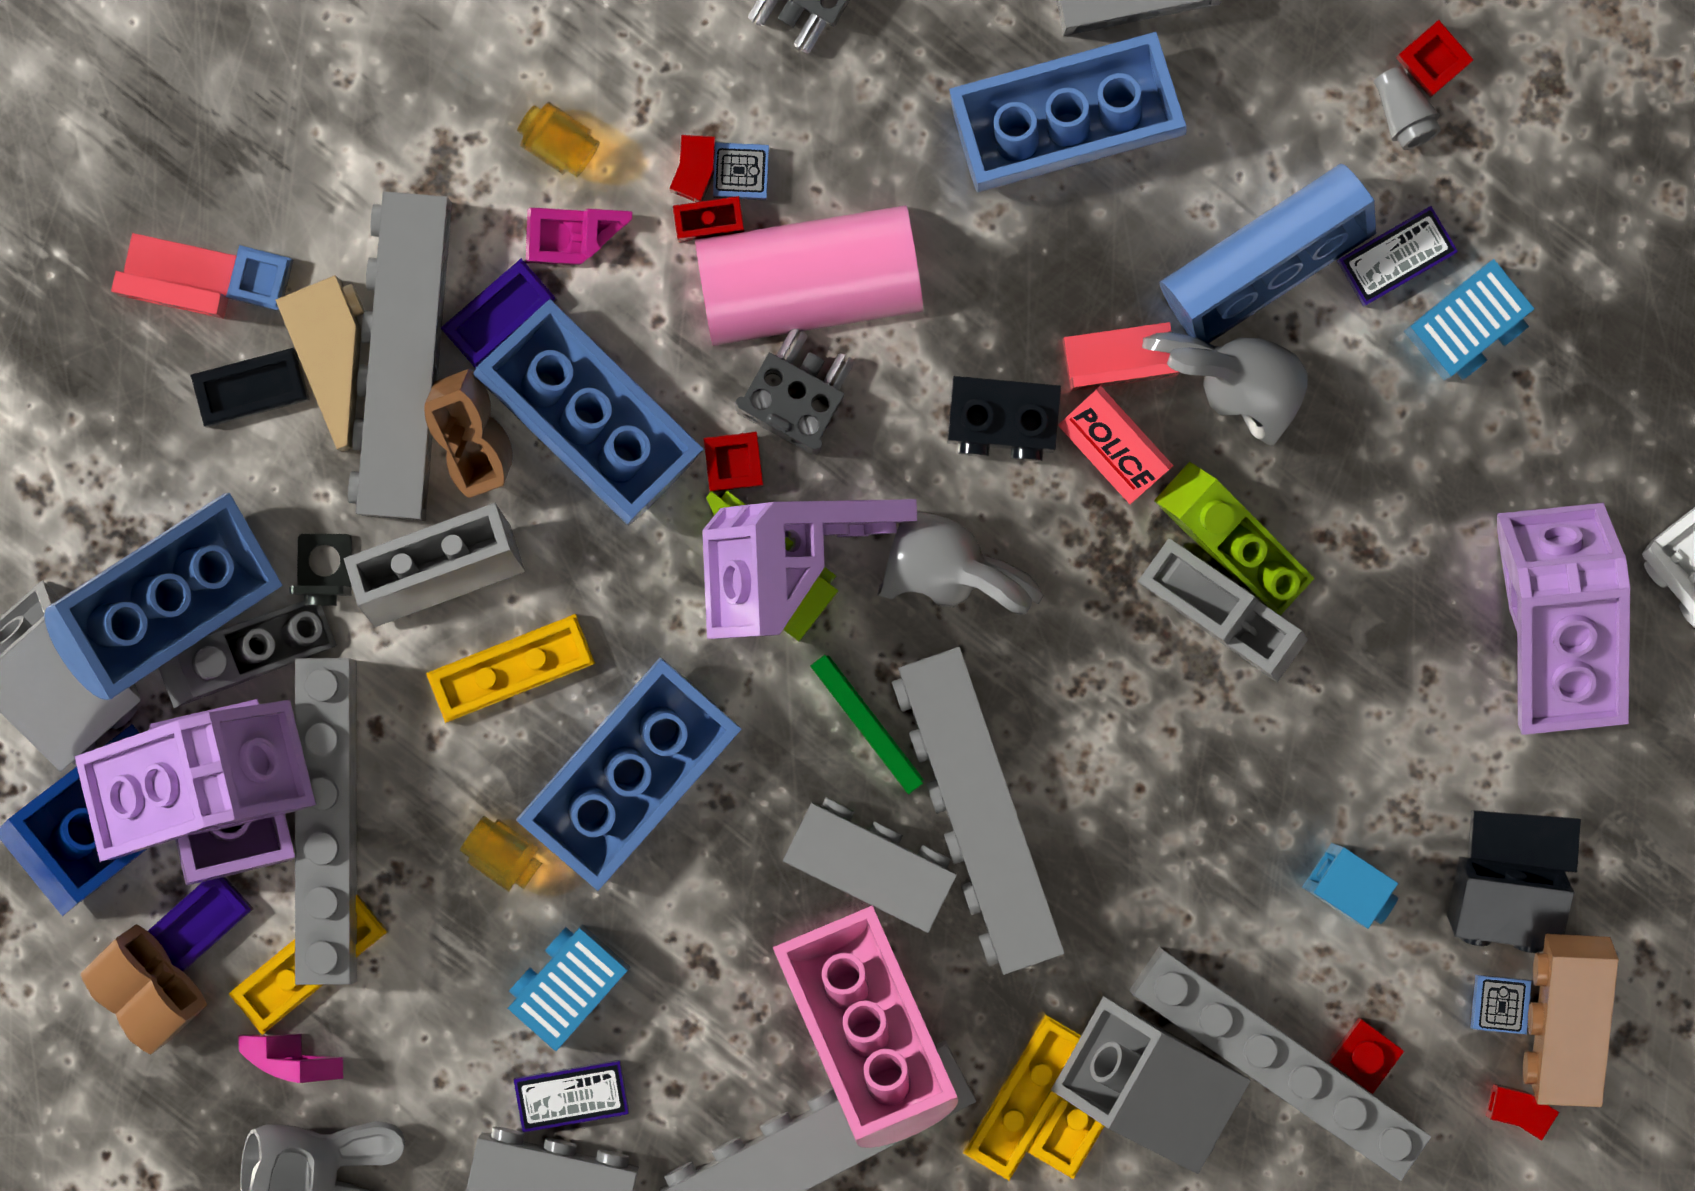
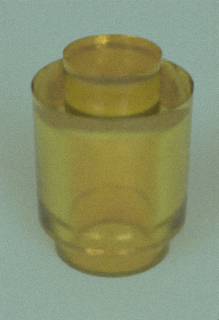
[517,102,600,177]
[459,816,542,892]

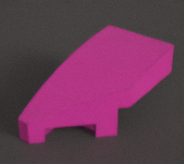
[525,207,632,265]
[238,1033,343,1083]

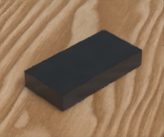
[190,347,310,428]
[1468,810,1581,872]

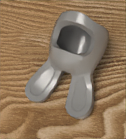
[1142,332,1308,446]
[877,511,1044,615]
[240,1121,405,1191]

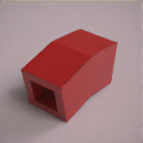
[669,135,716,202]
[1486,1084,1560,1141]

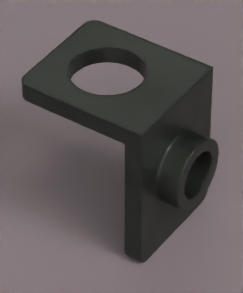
[289,534,352,606]

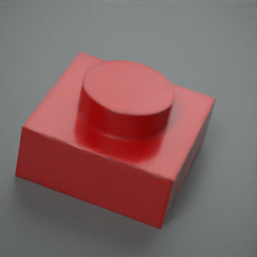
[1396,20,1474,98]
[703,432,763,492]
[1327,1018,1404,1094]

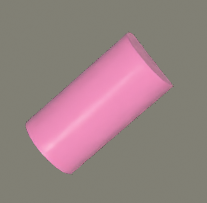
[695,205,923,346]
[773,905,958,1148]

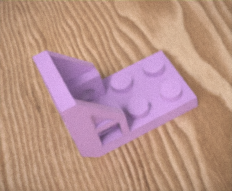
[702,499,917,639]
[1497,503,1630,735]
[75,700,316,862]

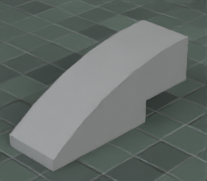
[1138,538,1308,682]

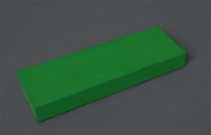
[810,655,924,795]

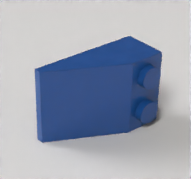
[0,724,147,917]

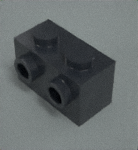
[947,376,1061,461]
[1447,856,1574,953]

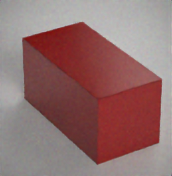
[673,196,744,242]

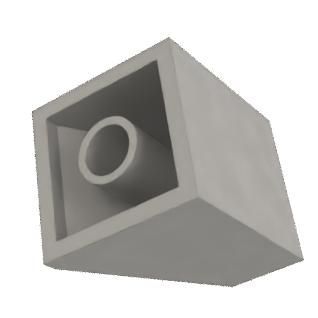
[0,580,142,772]
[1051,996,1251,1174]

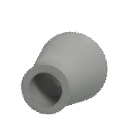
[1374,66,1441,150]

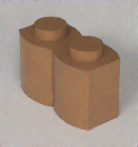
[424,369,513,498]
[80,924,207,1055]

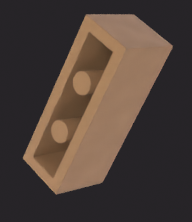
[1523,934,1619,1107]

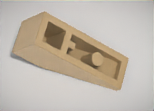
[275,275,364,452]

